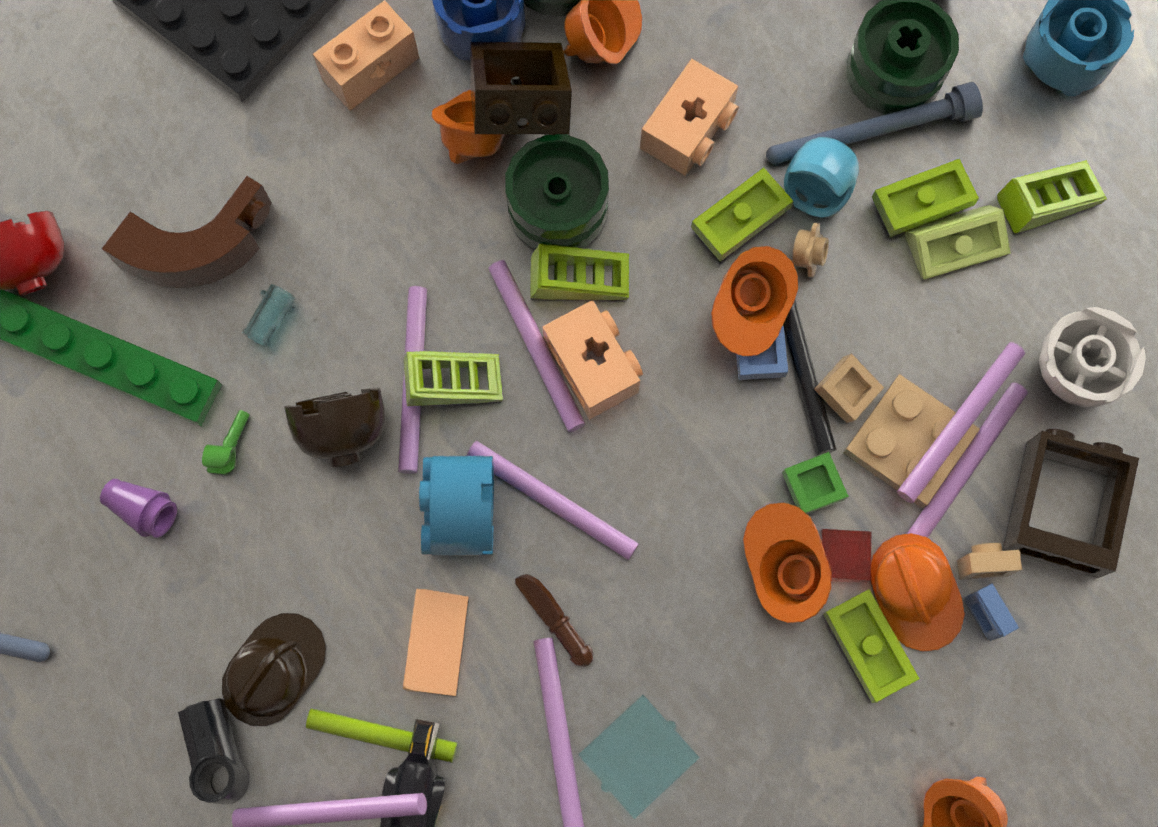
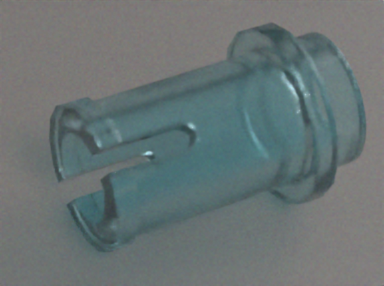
[242,284,296,348]

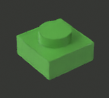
[782,452,849,515]

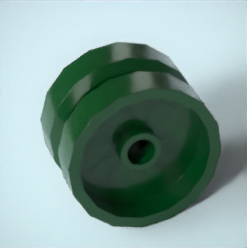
[847,0,959,115]
[505,134,609,249]

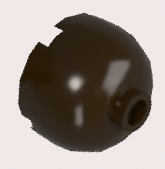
[284,387,385,467]

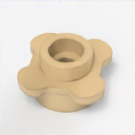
[793,223,829,277]

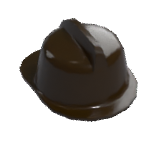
[222,613,326,726]

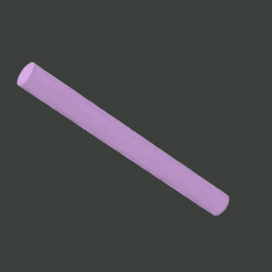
[489,260,585,432]
[398,286,427,474]
[897,342,1025,503]
[907,382,1028,538]
[466,441,639,560]
[533,638,584,827]
[232,793,427,827]

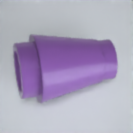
[100,479,177,538]

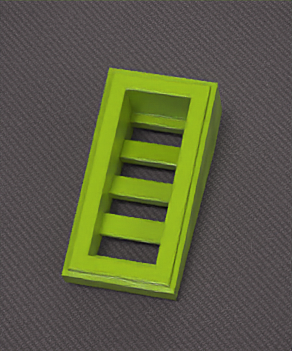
[997,160,1107,233]
[530,244,629,300]
[403,351,503,406]

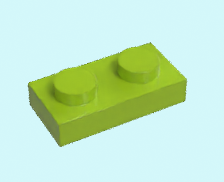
[872,158,979,237]
[691,167,794,262]
[823,589,920,703]

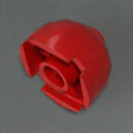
[0,211,64,296]

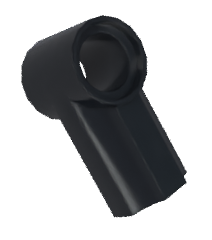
[178,698,249,805]

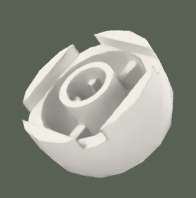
[1039,307,1146,407]

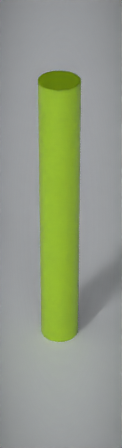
[306,708,457,763]

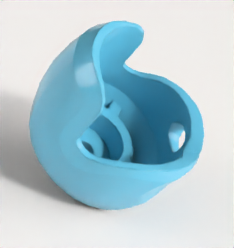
[784,137,859,218]

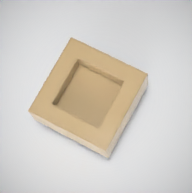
[814,353,884,423]
[957,543,1022,580]

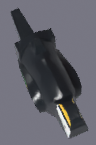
[380,719,445,827]

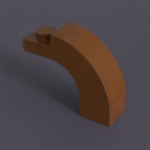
[101,176,272,288]

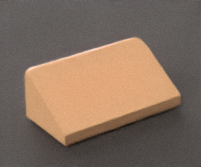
[403,588,469,696]

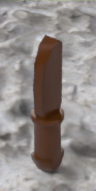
[515,574,593,667]

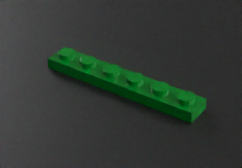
[0,290,222,426]

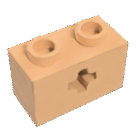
[313,0,419,111]
[640,58,739,176]
[542,300,643,420]

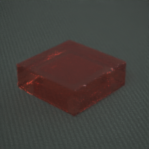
[820,529,872,583]

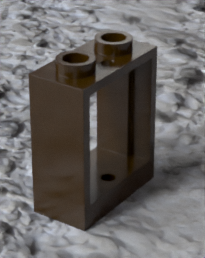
[470,42,572,135]
[1003,429,1139,578]

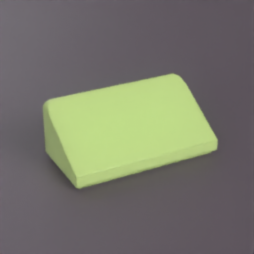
[905,205,1011,279]

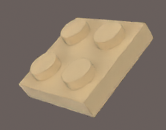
[843,374,980,508]

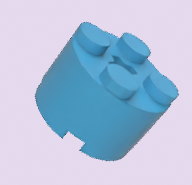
[1023,0,1134,96]
[419,456,494,556]

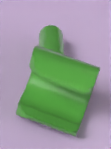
[202,410,250,474]

